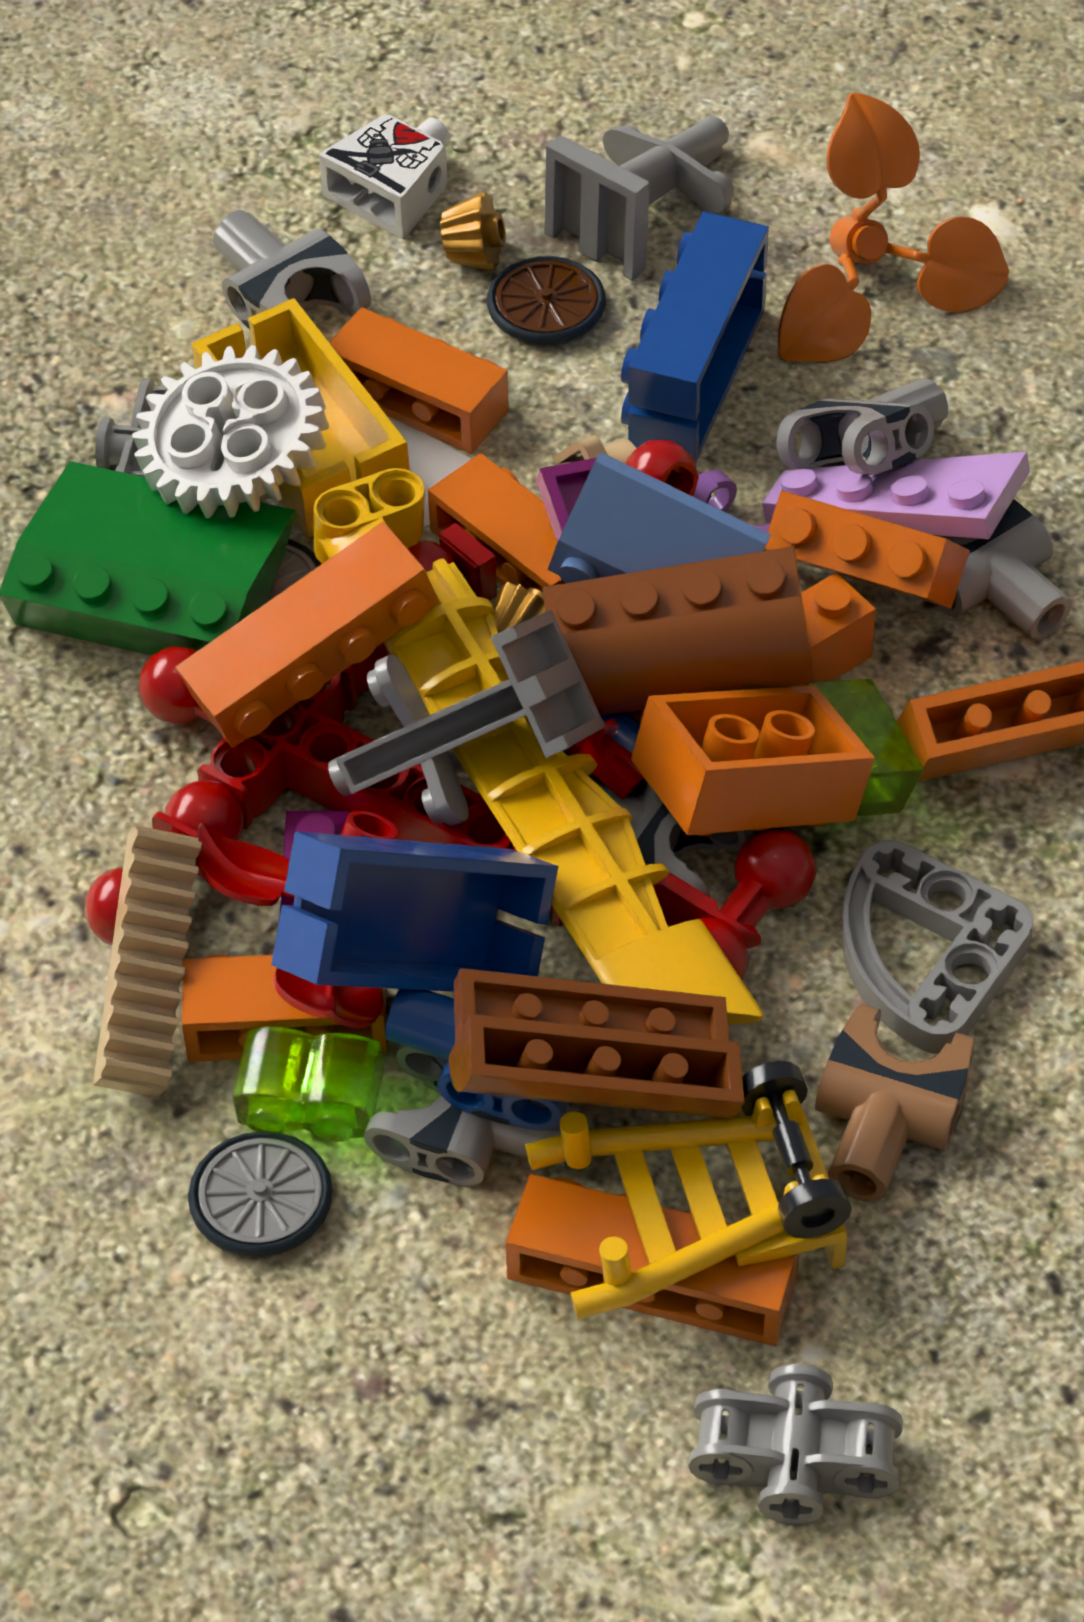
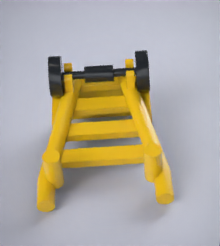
[525,1061,852,1320]

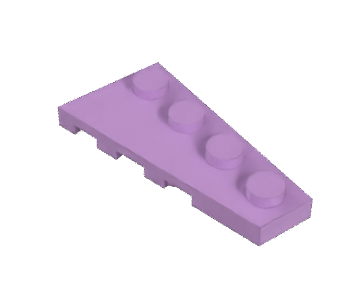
[762,451,1030,539]

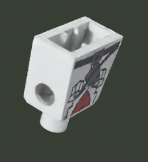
[319,115,450,239]

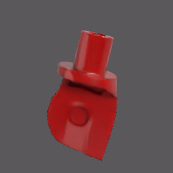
[565,719,643,800]

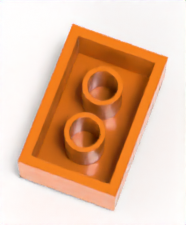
[631,685,875,836]

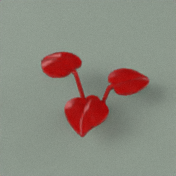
[196,811,398,1028]

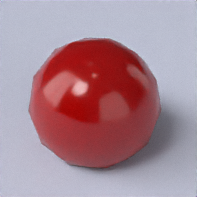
[626,440,699,496]

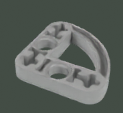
[842,840,1033,1053]

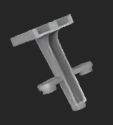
[544,115,734,280]
[328,609,605,827]

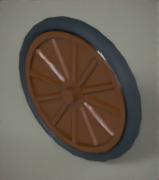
[487,256,606,344]

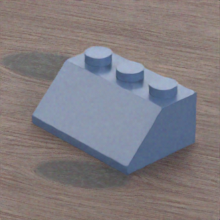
[547,452,771,583]

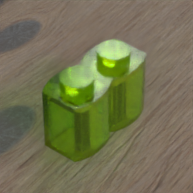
[232,1027,384,1142]

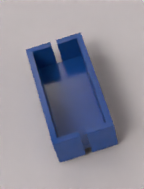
[621,211,769,464]
[271,831,559,992]

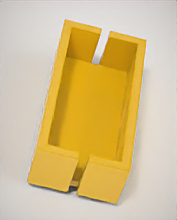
[191,298,410,538]

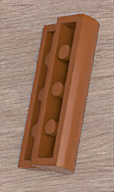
[543,546,815,716]
[449,968,744,1118]

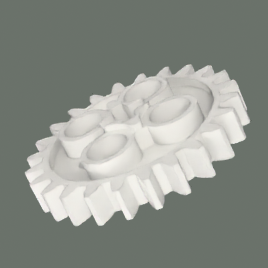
[132,345,329,518]

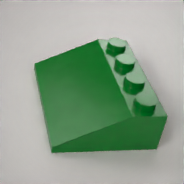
[0,461,297,656]

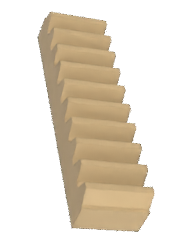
[93,825,202,1097]

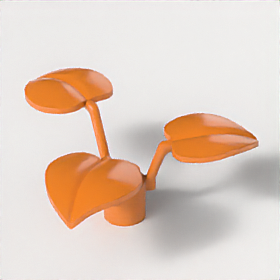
[778,93,1009,362]

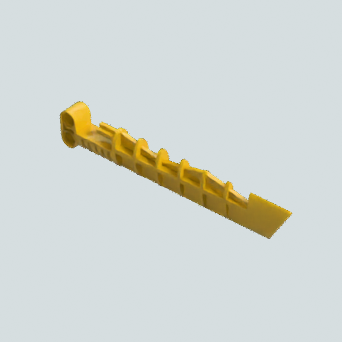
[314,468,764,1024]

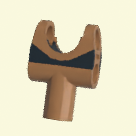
[815,1003,975,1202]

